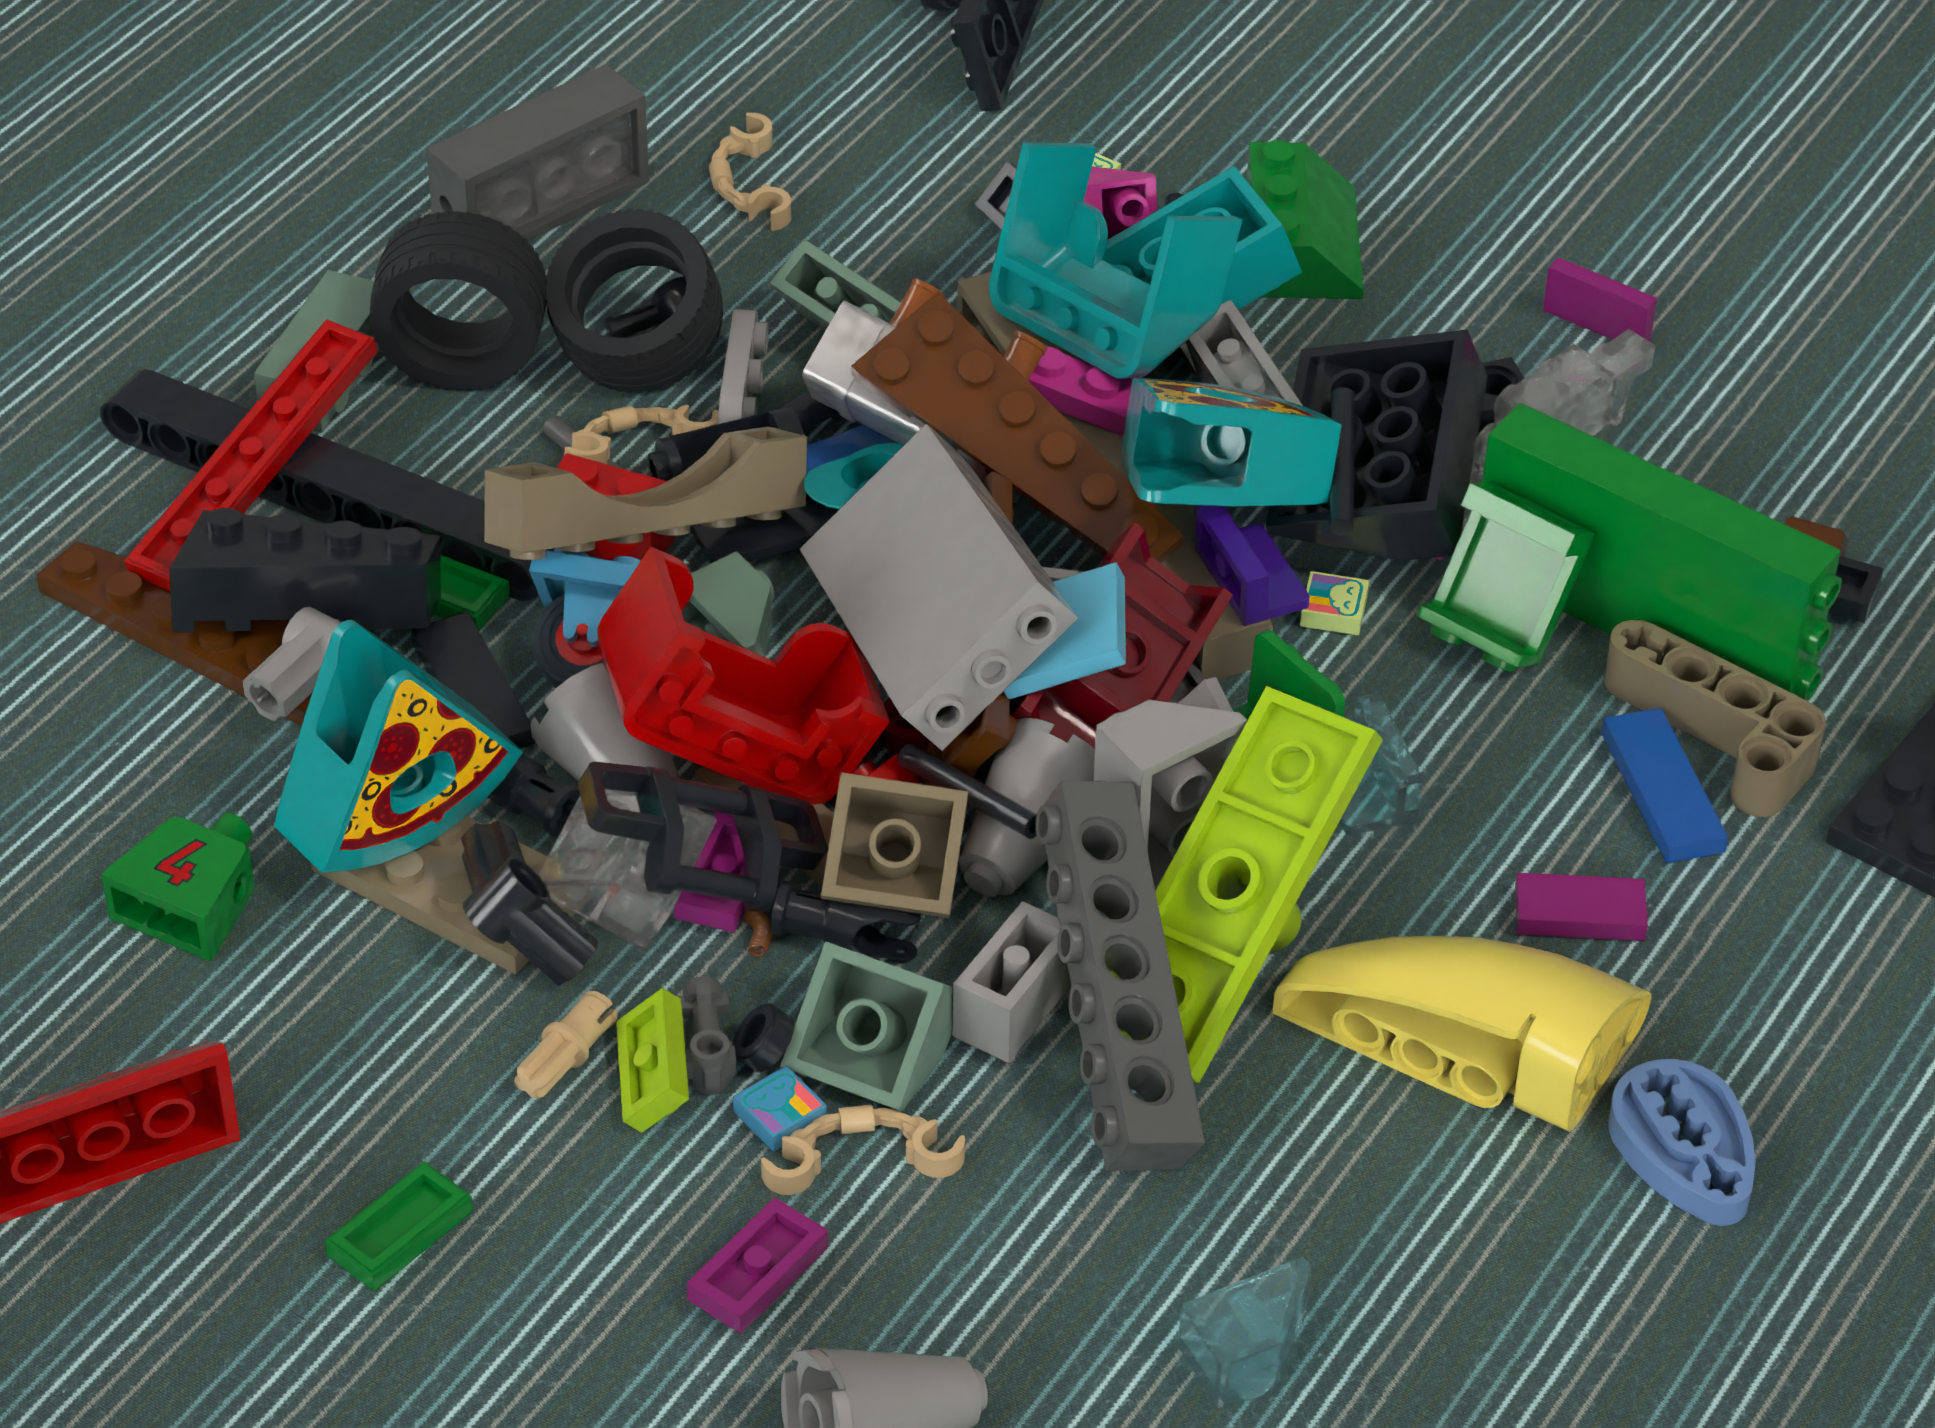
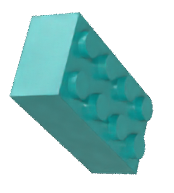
[1102,166,1302,310]

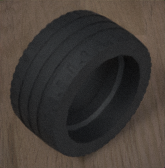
[545,209,723,393]
[370,211,546,390]

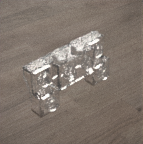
[1463,329,1656,523]

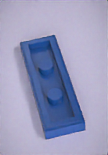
[1601,708,1728,863]

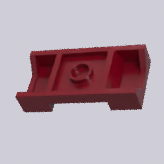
[1009,522,1233,749]

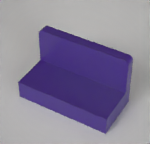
[1195,505,1310,626]

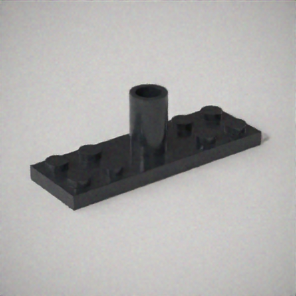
[920,0,1044,111]
[1826,703,1935,898]

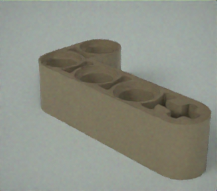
[1604,620,1826,817]

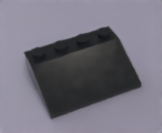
[1265,330,1488,561]

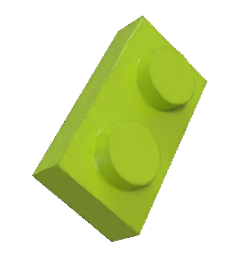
[616,988,689,1133]

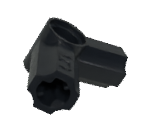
[461,820,598,986]

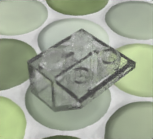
[538,789,717,950]

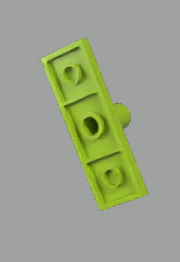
[1111,686,1383,1084]

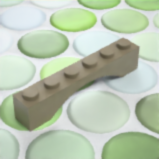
[484,426,807,560]

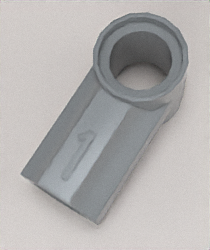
[243,607,342,721]

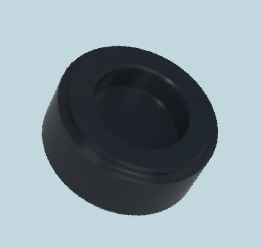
[732,1003,794,1072]

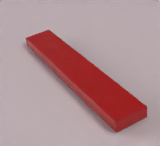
[124,319,378,592]

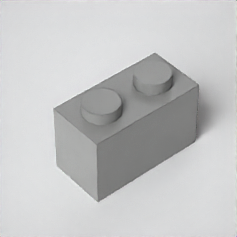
[952,901,1071,1063]

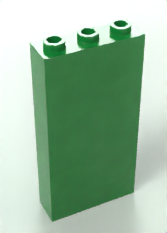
[1482,403,1842,700]

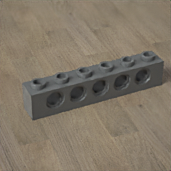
[1036,781,1205,1171]

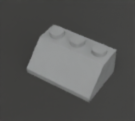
[1090,700,1247,891]

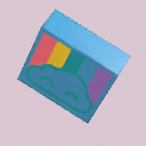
[733,1065,827,1152]

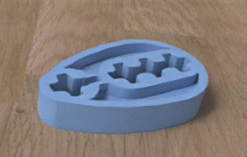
[1608,1059,1756,1226]

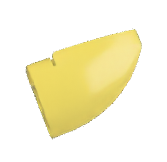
[1272,936,1651,1132]

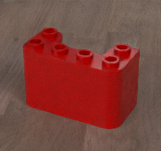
[597,547,890,805]

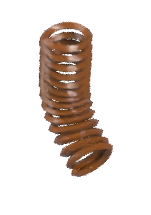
[744,908,772,957]

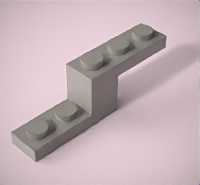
[1177,300,1302,406]

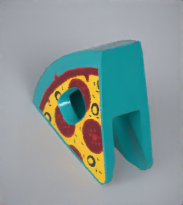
[1120,378,1342,506]
[274,620,523,873]

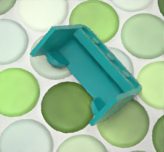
[989,142,1242,379]

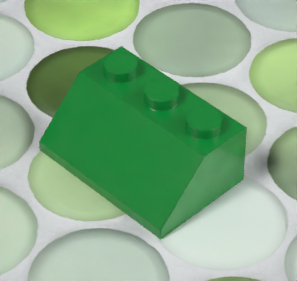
[1247,140,1364,299]

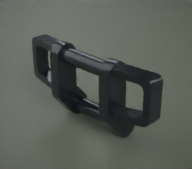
[578,762,828,912]

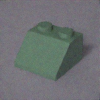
[780,941,953,1111]

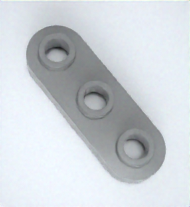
[718,309,768,424]

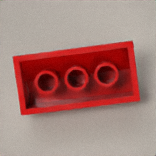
[0,1041,241,1224]

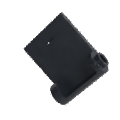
[648,407,838,564]

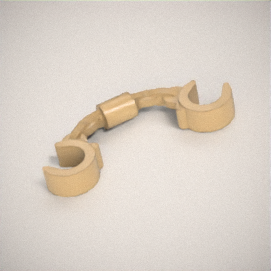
[709,113,791,231]
[564,405,719,464]
[761,1104,965,1195]

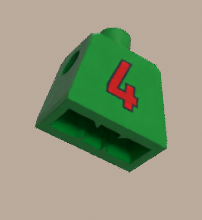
[101,813,255,962]

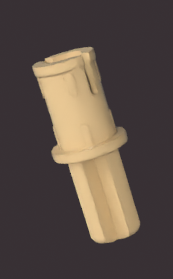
[514,991,617,1099]

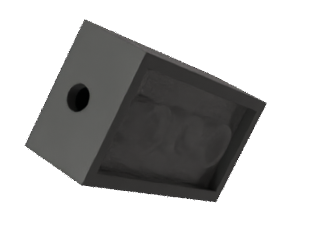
[426,64,649,241]

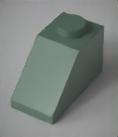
[681,551,774,657]

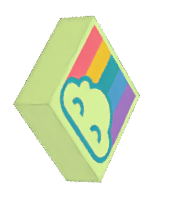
[1300,571,1370,635]

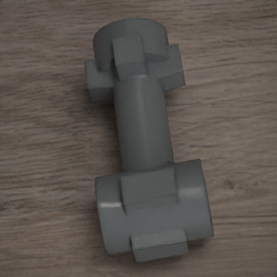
[678,976,736,1095]

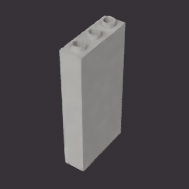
[800,424,1078,750]

